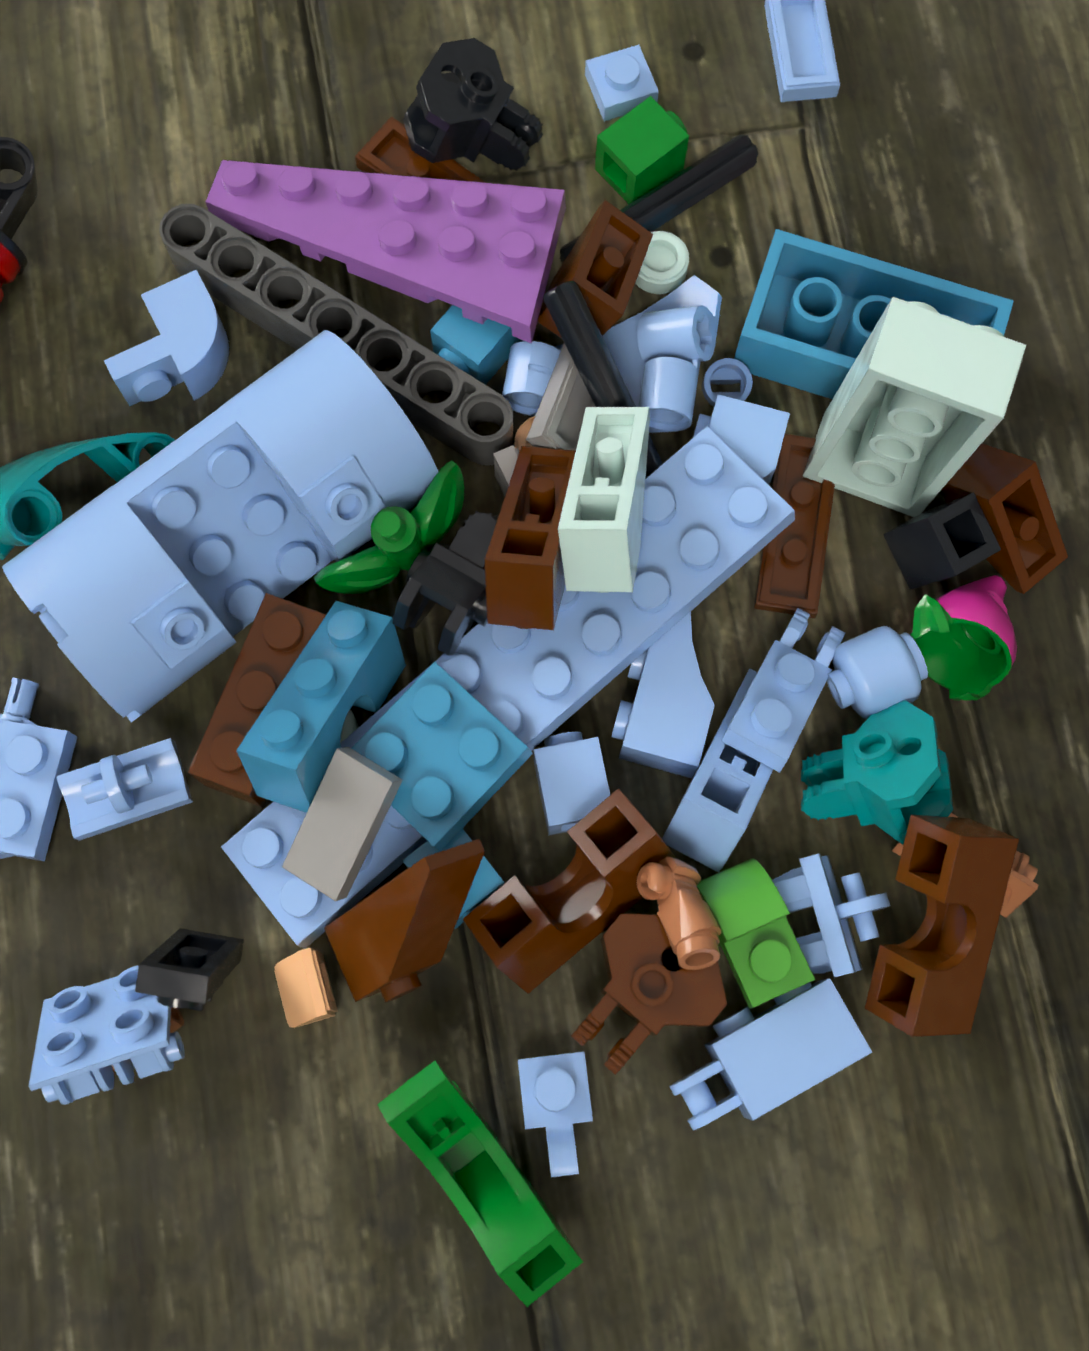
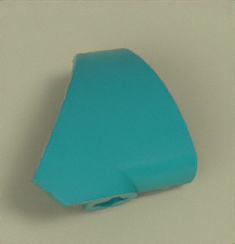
[0,432,175,560]

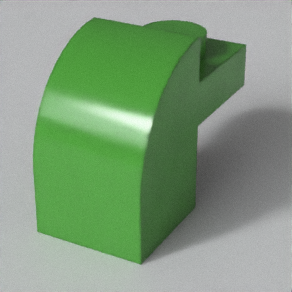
[697,858,815,1009]

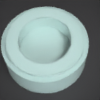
[635,231,689,294]

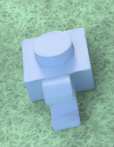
[518,1052,593,1177]

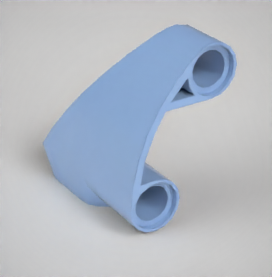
[502,275,722,433]

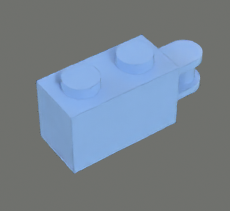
[669,978,872,1130]

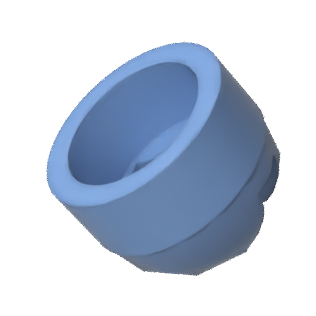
[702,358,753,407]

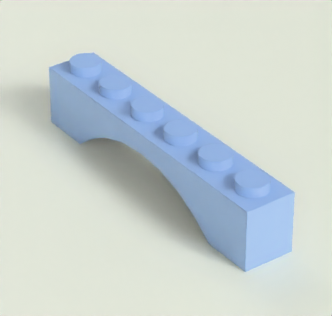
[611,394,790,778]

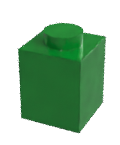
[595,96,689,205]

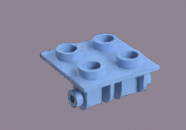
[29,965,185,1105]

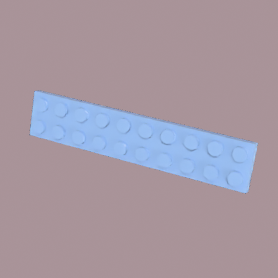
[221,426,795,949]

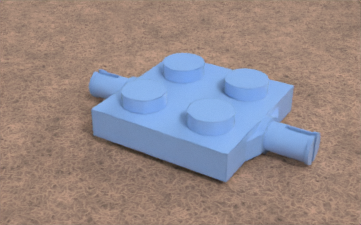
[0,678,77,861]

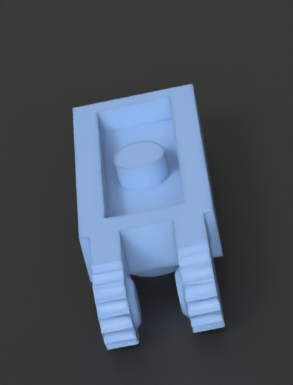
[721,608,845,773]

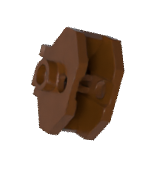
[571,914,727,1075]

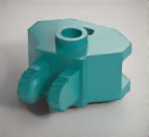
[801,700,954,844]

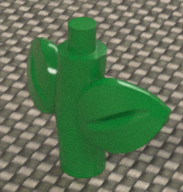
[314,461,464,594]

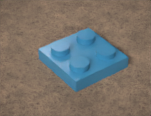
[351,662,533,851]

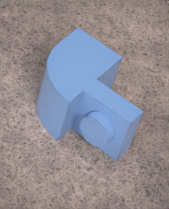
[104,269,229,406]

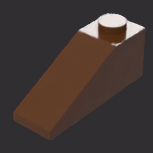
[485,446,576,630]
[324,839,485,1003]

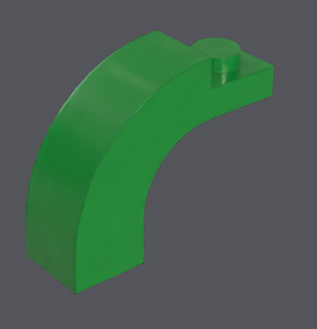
[377,1061,583,1307]

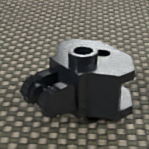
[403,38,543,171]
[392,511,499,655]

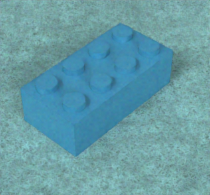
[734,229,1014,399]

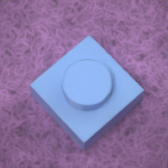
[585,45,659,122]

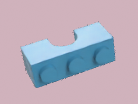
[236,601,406,813]

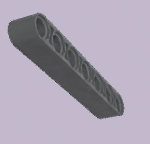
[159,204,514,465]

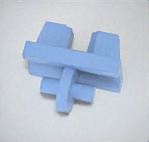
[56,738,193,841]
[772,853,890,977]

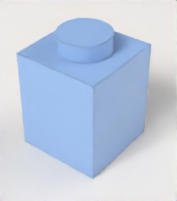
[534,732,610,836]

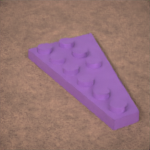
[206,160,566,344]

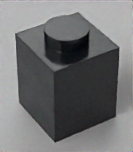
[883,492,1001,590]

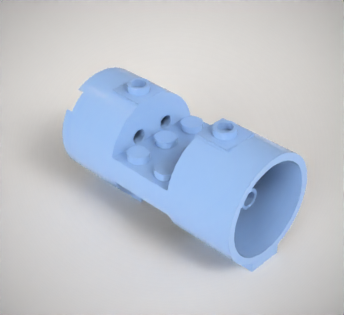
[2,330,438,722]

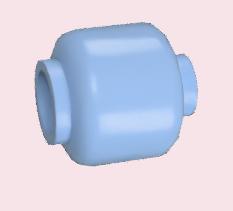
[827,626,928,719]

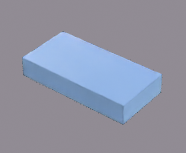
[764,0,840,102]

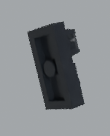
[135,928,244,1011]

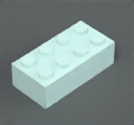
[803,297,1026,517]

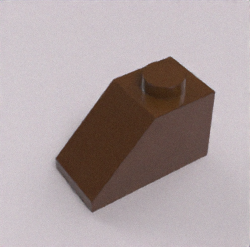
[537,200,653,338]
[942,443,1068,594]

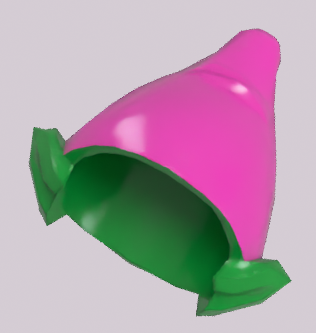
[910,575,1017,701]

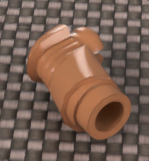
[637,857,722,970]

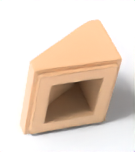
[274,947,338,1028]

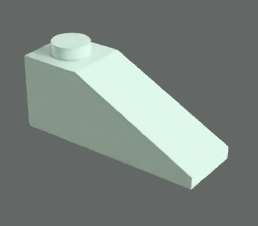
[558,407,650,593]

